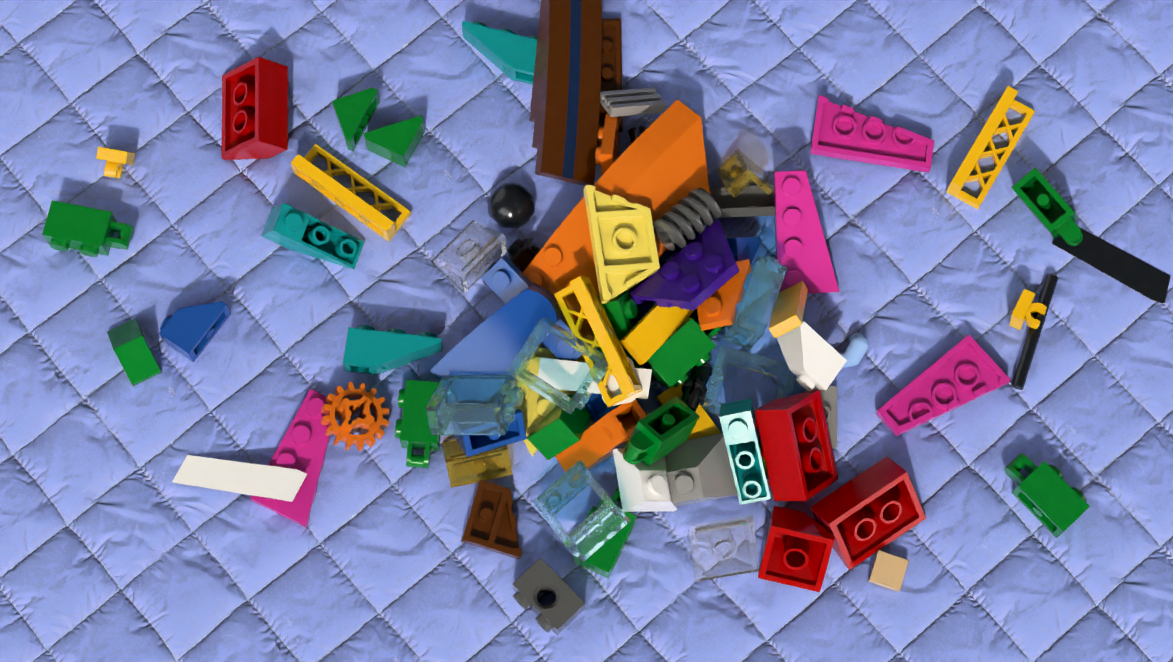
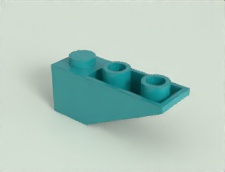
[462,21,537,85]
[261,203,365,270]
[343,325,443,375]
[719,398,771,505]

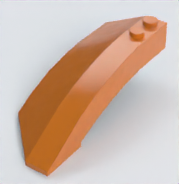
[523,99,711,341]

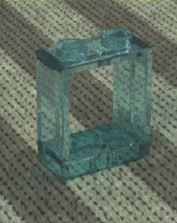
[721,256,788,350]
[506,316,609,415]
[703,345,796,415]
[426,375,523,435]
[532,460,631,563]

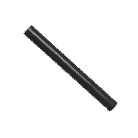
[1011,274,1058,390]

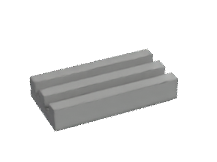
[600,87,666,117]

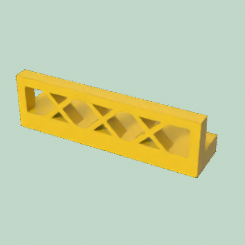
[946,86,1035,210]
[291,144,411,242]
[554,276,643,407]

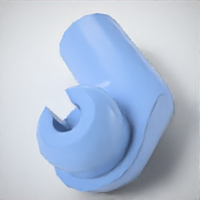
[839,333,868,368]

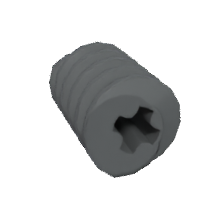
[653,188,722,251]

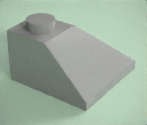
[666,433,738,507]

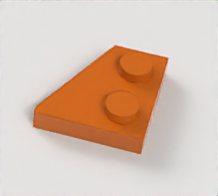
[595,114,619,175]
[697,259,752,331]

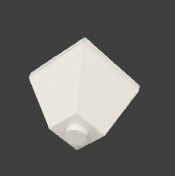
[777,321,847,391]
[613,448,678,512]

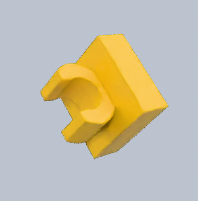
[96,147,136,178]
[1009,289,1047,330]

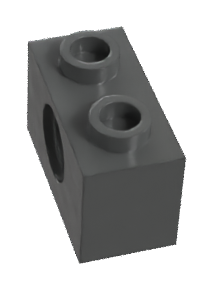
[512,557,585,635]

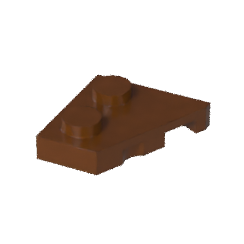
[461,479,522,559]

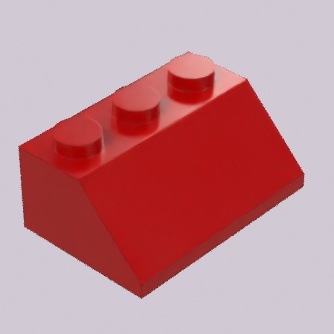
[221,57,289,160]
[755,390,838,501]
[810,456,926,570]

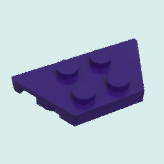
[630,220,739,310]

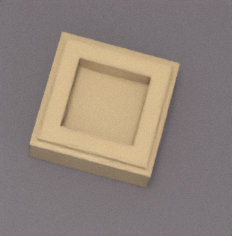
[868,550,909,592]

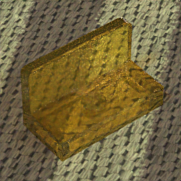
[717,149,773,198]
[442,439,513,488]

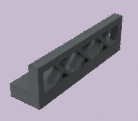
[709,185,775,218]

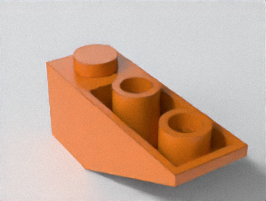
[555,399,647,481]

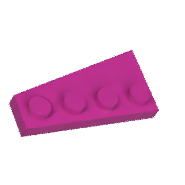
[810,95,934,173]
[774,170,840,294]
[875,335,1011,437]
[250,389,336,528]

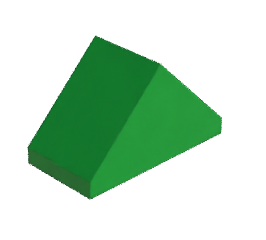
[332,87,380,152]
[363,115,425,167]
[107,319,162,386]
[527,393,591,460]

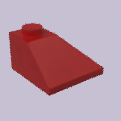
[758,506,835,592]

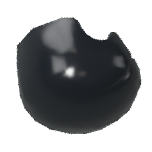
[487,182,535,228]

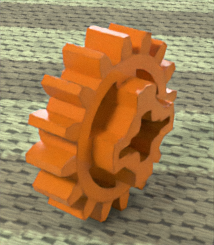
[320,382,390,451]

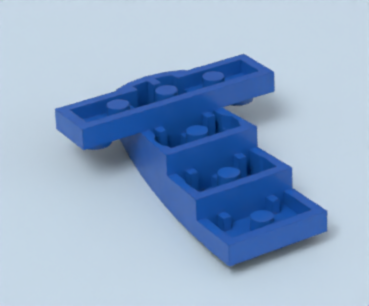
[430,255,591,409]

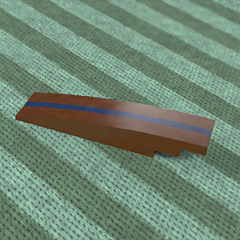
[529,0,602,186]

